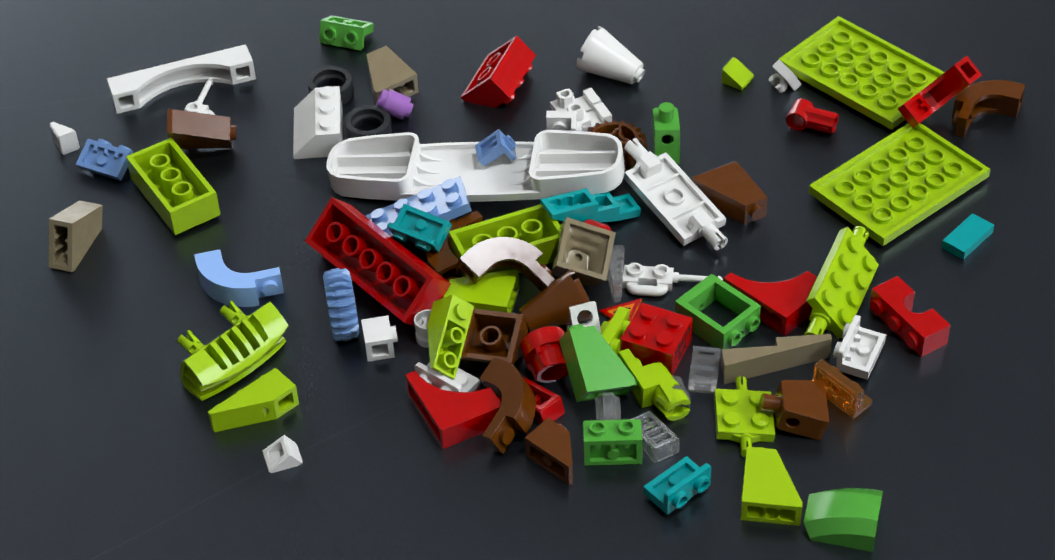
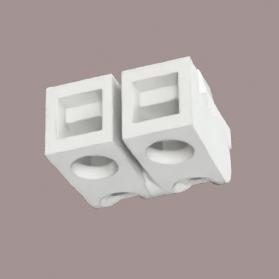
[550,88,612,132]

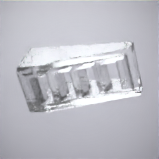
[607,245,625,303]
[632,411,680,463]

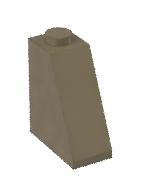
[366,46,419,106]
[49,200,102,272]

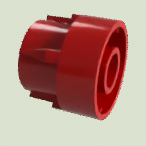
[520,326,569,383]

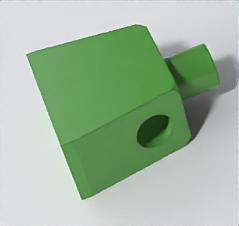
[652,102,680,164]

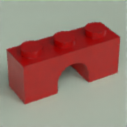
[870,276,951,357]

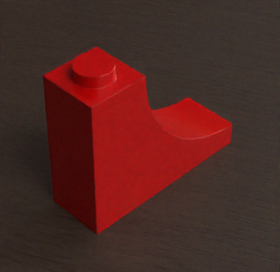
[724,271,817,337]
[405,371,502,449]

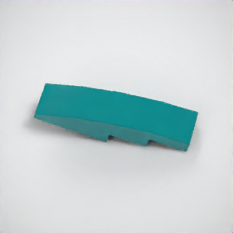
[540,188,641,223]

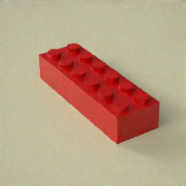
[305,197,451,326]

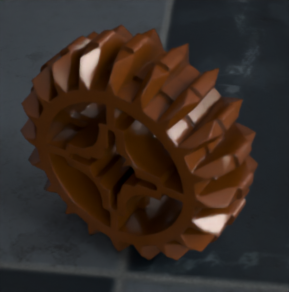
[587,119,648,173]

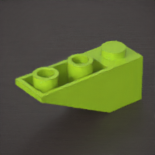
[427,294,474,380]
[208,368,299,432]

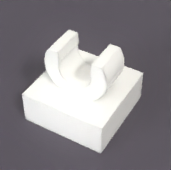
[768,60,802,93]

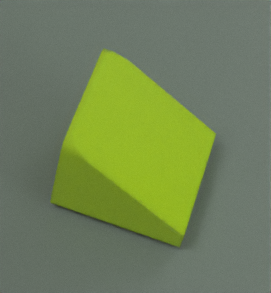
[721,57,754,90]

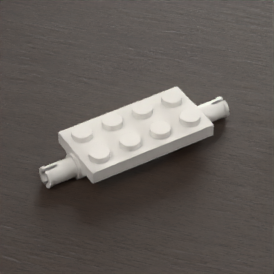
[624,138,728,250]

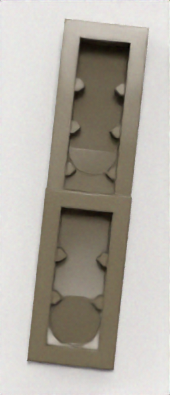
[721,334,832,384]

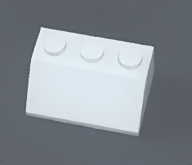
[293,86,343,159]

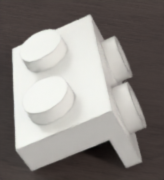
[833,315,886,380]

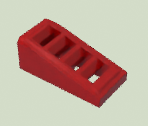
[523,377,565,424]

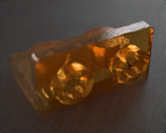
[813,359,872,419]

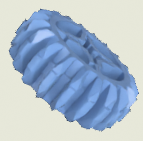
[323,268,360,341]

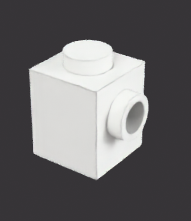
[361,316,398,362]

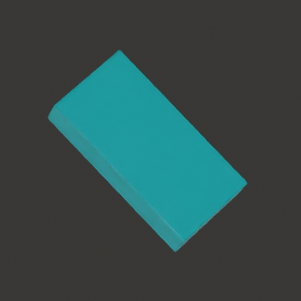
[942,213,994,260]

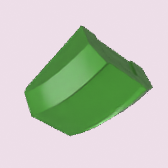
[804,488,883,552]

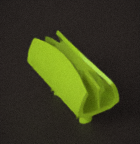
[177,301,288,401]

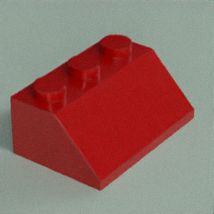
[460,36,536,108]

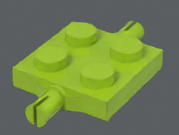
[714,376,775,457]

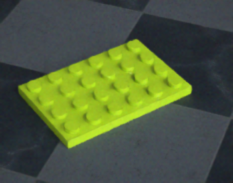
[778,16,945,130]
[808,123,990,246]

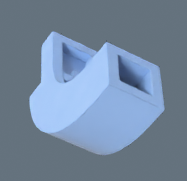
[194,249,284,307]

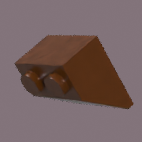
[460,309,528,365]

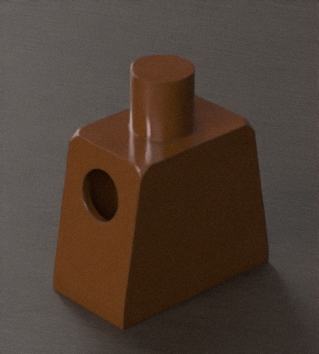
[760,380,829,440]

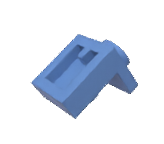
[475,129,517,166]

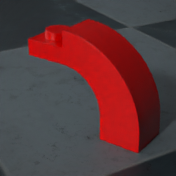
[898,56,982,128]

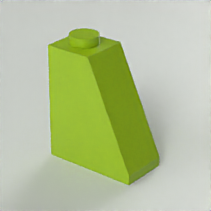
[443,269,520,313]
[740,447,802,526]

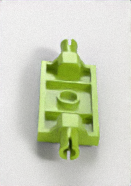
[803,226,879,339]

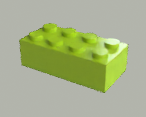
[126,138,221,235]
[449,204,561,277]

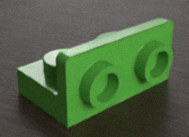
[319,15,374,50]
[583,419,642,466]

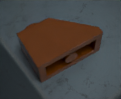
[525,418,573,485]

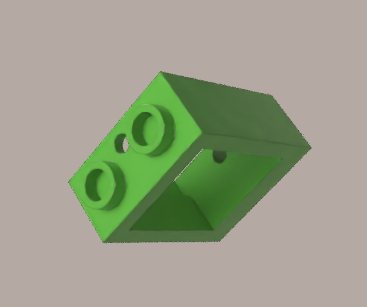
[675,274,761,352]

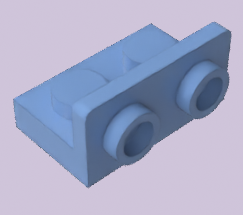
[76,138,133,181]

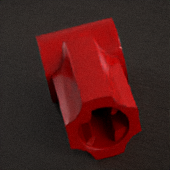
[786,99,839,134]

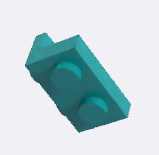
[387,204,452,253]
[643,456,711,515]

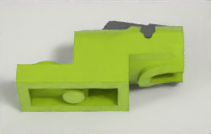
[618,348,691,421]

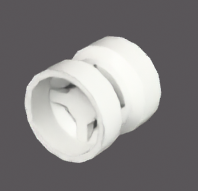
[414,309,431,348]

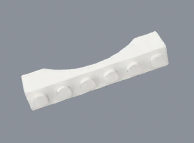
[107,44,256,114]

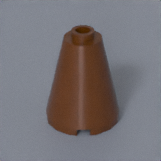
[519,269,592,332]

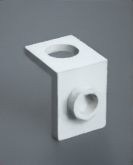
[565,301,601,333]

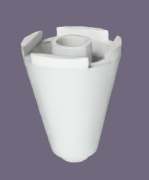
[576,26,645,84]

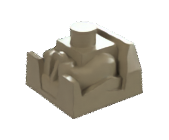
[552,217,616,286]

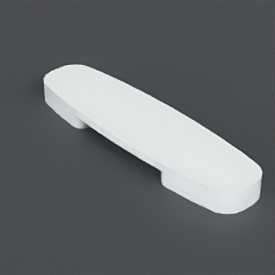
[327,130,625,202]

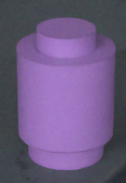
[376,89,414,120]

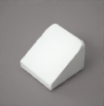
[49,122,80,155]
[262,435,303,473]

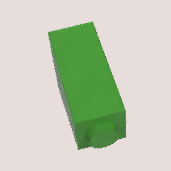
[559,324,637,402]

